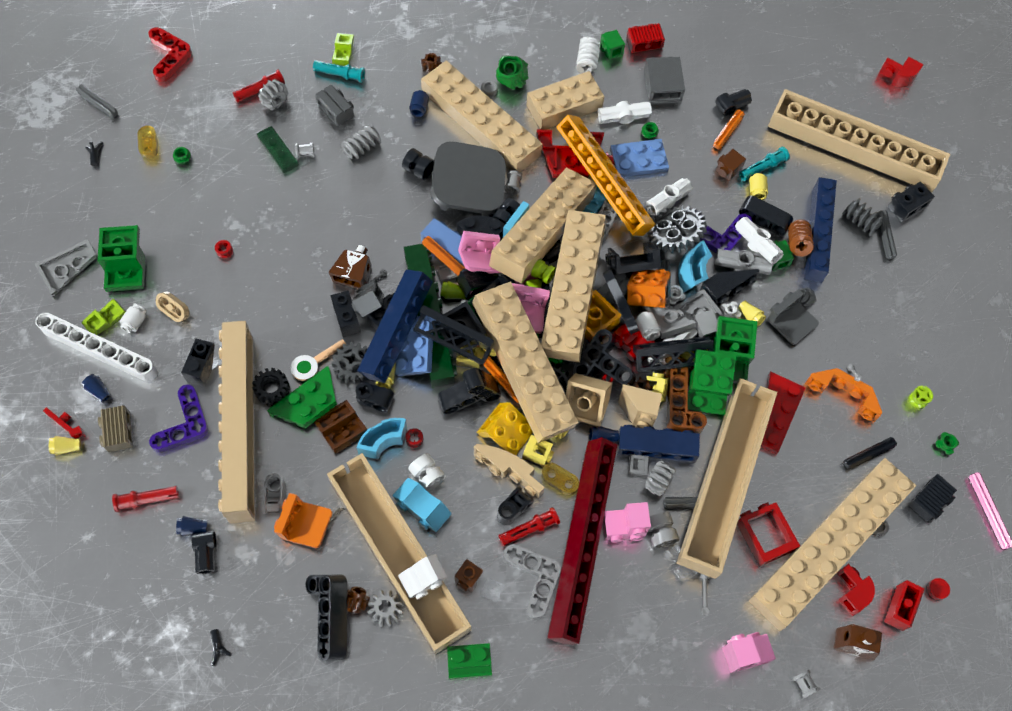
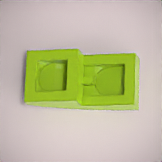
[332,33,354,66]
[81,299,126,335]

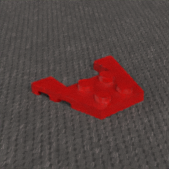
[536,129,604,178]

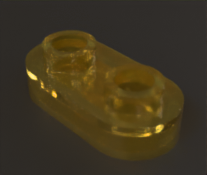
[137,126,158,159]
[542,463,579,495]

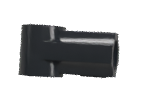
[715,89,752,116]
[192,531,217,574]

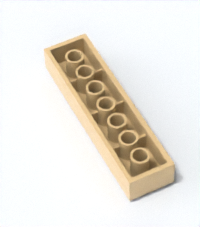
[421,60,542,172]
[489,167,597,284]
[541,210,606,362]
[472,281,579,443]

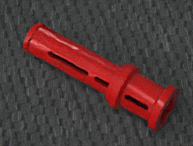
[232,69,285,103]
[112,486,179,512]
[498,507,560,547]

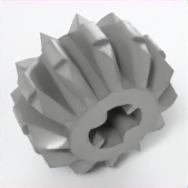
[258,79,289,110]
[645,460,676,496]
[368,590,404,627]

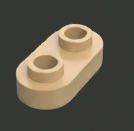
[155,292,189,322]

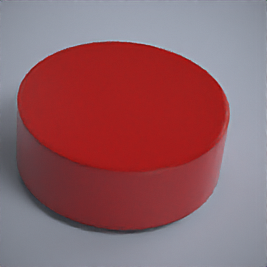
[927,578,950,600]

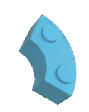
[678,240,712,293]
[356,418,407,459]
[392,478,452,532]

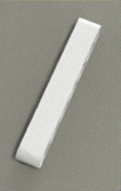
[36,313,158,382]

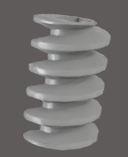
[341,124,381,159]

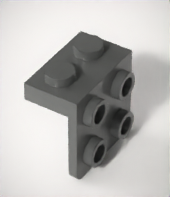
[767,289,819,345]

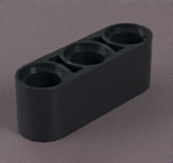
[739,196,793,236]

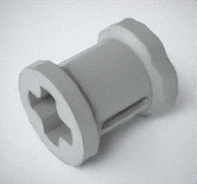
[295,143,315,159]
[504,170,522,194]
[792,670,821,698]

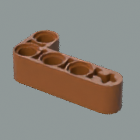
[666,357,707,434]

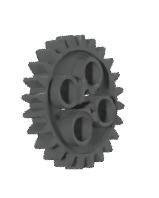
[647,206,707,254]

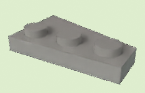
[35,239,98,297]
[674,289,725,340]
[641,302,696,339]

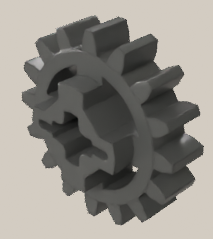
[332,342,368,384]

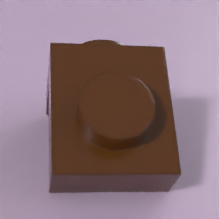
[454,559,483,593]

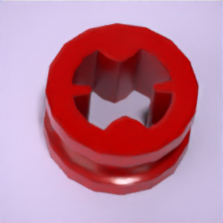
[215,240,233,258]
[405,428,424,448]

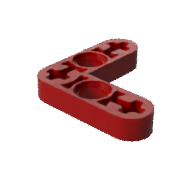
[148,27,192,82]

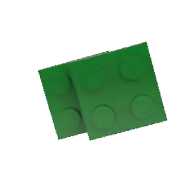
[97,225,145,292]
[713,316,758,383]
[688,349,737,416]

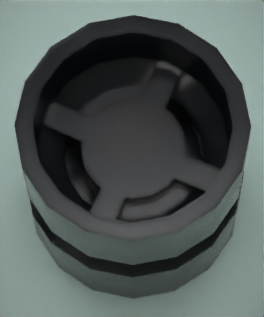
[402,148,434,180]
[492,198,520,224]

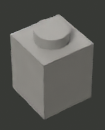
[694,309,717,339]

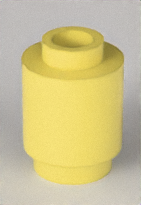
[749,173,768,200]

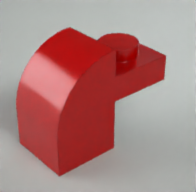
[879,57,924,87]
[837,563,875,616]

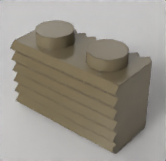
[98,405,133,452]

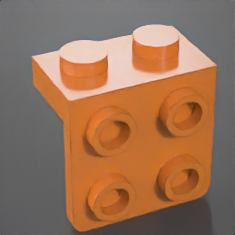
[627,269,671,308]
[274,493,333,548]

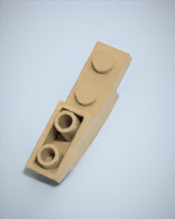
[474,444,545,499]

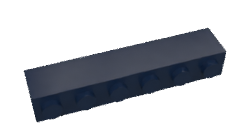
[804,177,837,283]
[357,269,433,383]

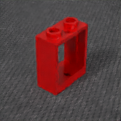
[737,502,800,567]

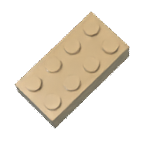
[526,71,605,130]

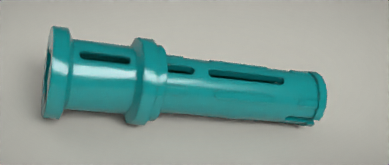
[313,60,366,83]
[739,146,790,181]

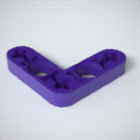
[700,214,752,254]
[149,384,208,453]

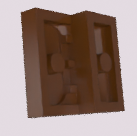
[314,400,368,454]

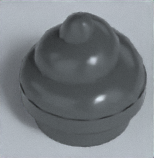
[799,288,817,306]

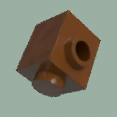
[716,149,746,181]

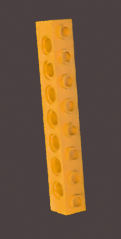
[557,115,656,236]

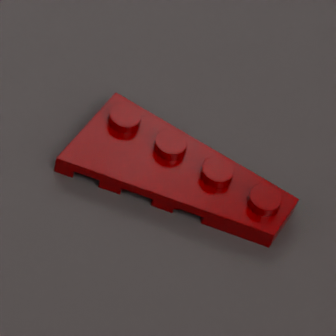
[761,371,806,455]

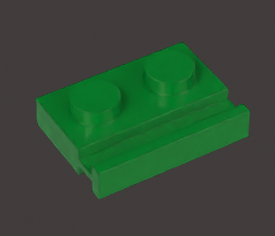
[447,643,492,680]

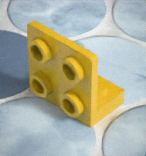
[477,402,533,455]

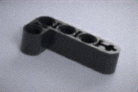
[305,574,348,662]

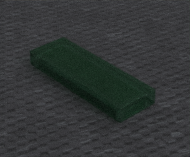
[256,126,299,174]

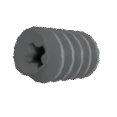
[842,198,883,237]

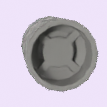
[649,512,679,548]

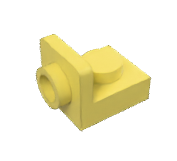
[646,372,669,402]

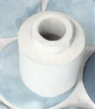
[119,304,147,333]
[636,312,660,341]

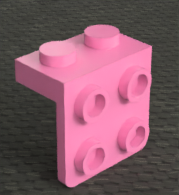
[458,231,501,274]
[512,283,550,334]

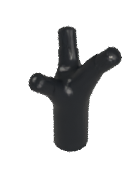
[85,141,103,166]
[210,629,231,666]

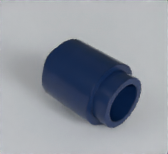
[409,90,429,117]

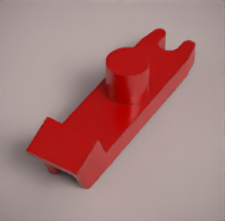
[43,407,86,439]

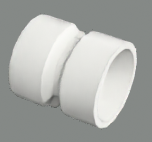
[408,453,446,491]

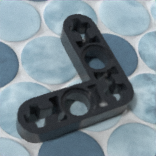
[602,270,640,335]

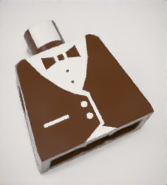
[329,245,372,289]
[834,624,882,660]

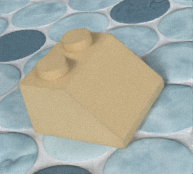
[566,373,612,427]
[618,384,662,428]

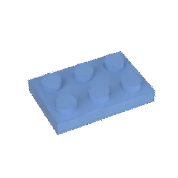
[610,139,669,177]
[395,316,433,376]

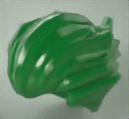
[496,55,529,90]

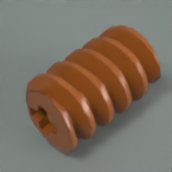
[788,219,814,257]

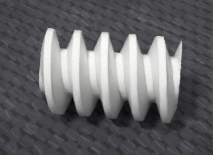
[576,37,601,74]

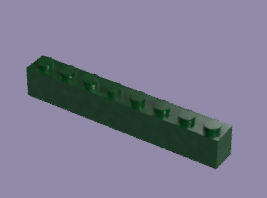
[404,244,458,388]

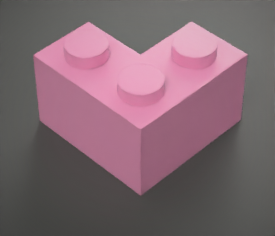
[603,502,651,543]
[722,632,776,673]

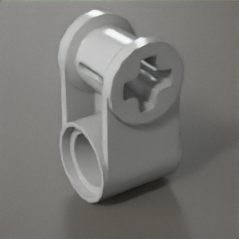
[262,473,286,514]

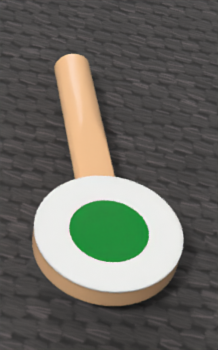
[290,339,346,381]

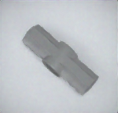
[715,248,773,275]

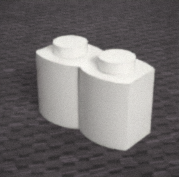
[398,554,447,600]

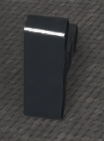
[573,329,636,386]
[437,368,501,414]

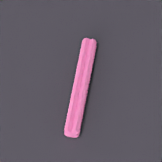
[969,472,1012,549]

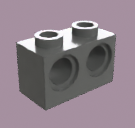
[351,279,384,317]

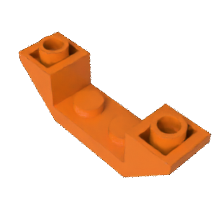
[805,368,882,422]

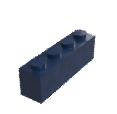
[617,425,700,463]

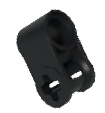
[355,382,395,413]
[497,486,534,525]

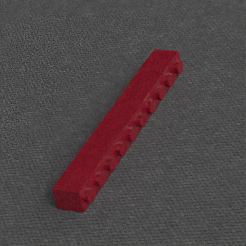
[547,437,618,644]

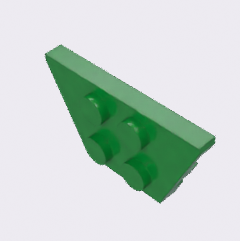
[267,366,337,428]

